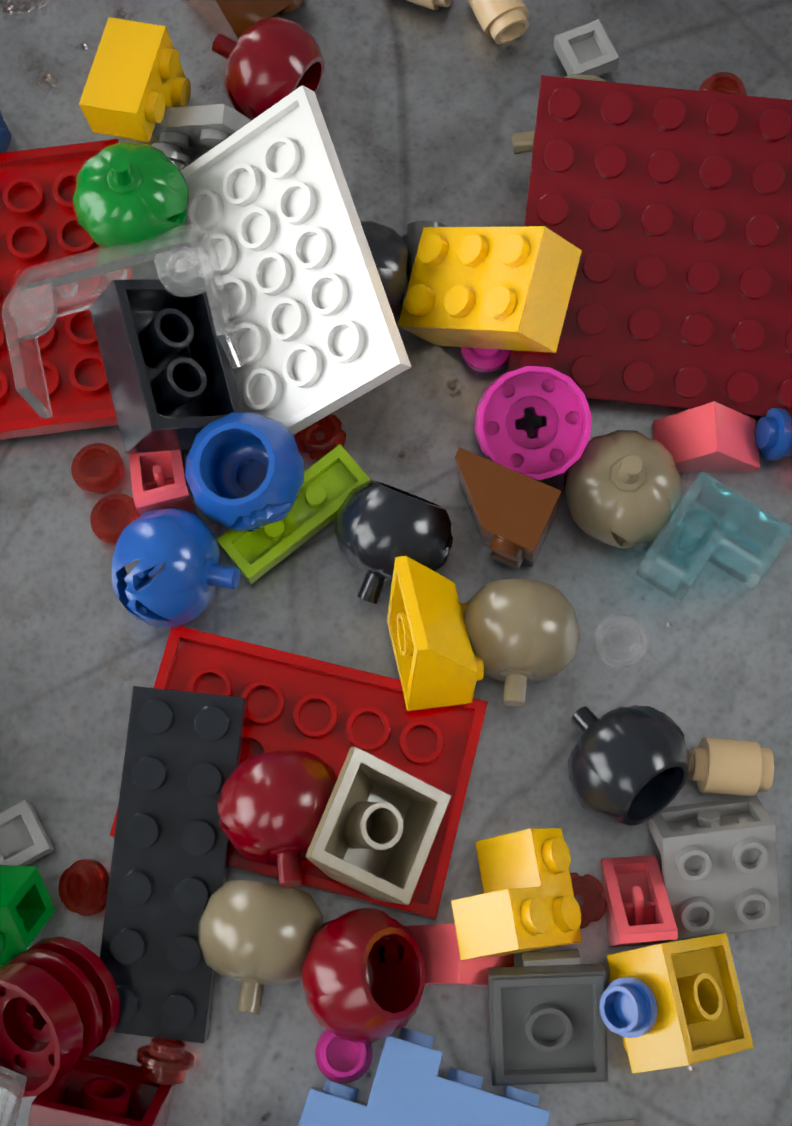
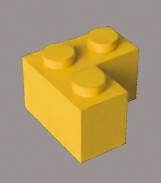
[79,17,191,142]
[451,828,582,960]

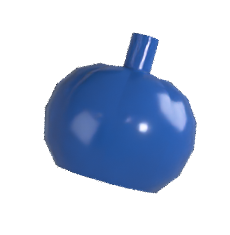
[185,412,305,532]
[111,507,241,628]

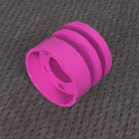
[474,366,592,480]

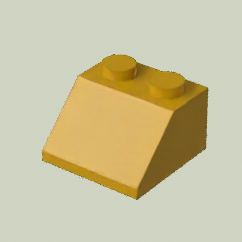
[387,556,484,711]
[606,933,754,1074]

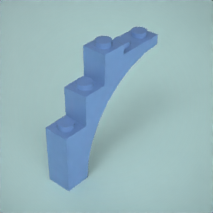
[299,1027,551,1126]

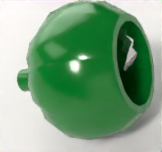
[73,142,189,257]

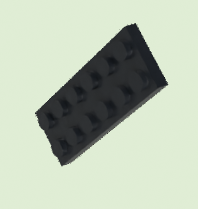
[100,686,248,1043]

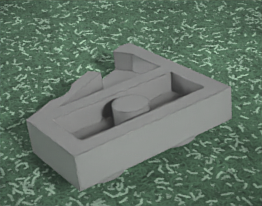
[152,103,252,150]

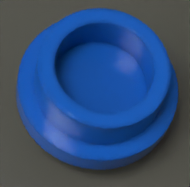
[754,408,792,460]
[599,976,657,1038]

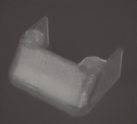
[2,225,244,419]

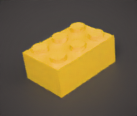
[398,226,582,353]

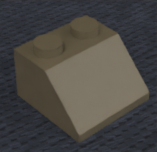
[305,747,451,905]

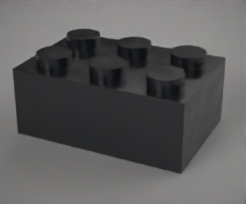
[90,279,243,454]

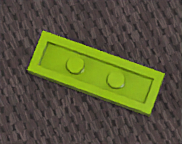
[217,444,370,585]

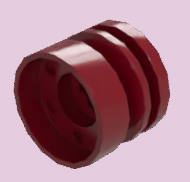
[0,936,120,1098]

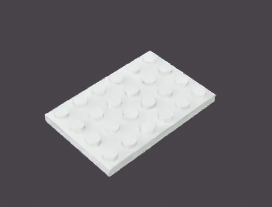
[167,85,411,435]

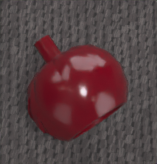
[212,17,325,120]
[217,750,338,888]
[301,908,425,1043]

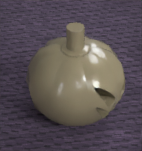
[564,430,682,549]
[463,579,580,707]
[198,880,323,1015]

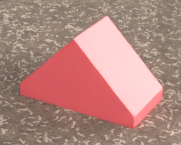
[652,401,760,473]
[129,450,198,516]
[601,855,678,948]
[406,924,514,986]

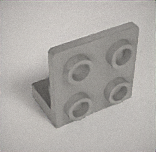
[648,796,780,940]

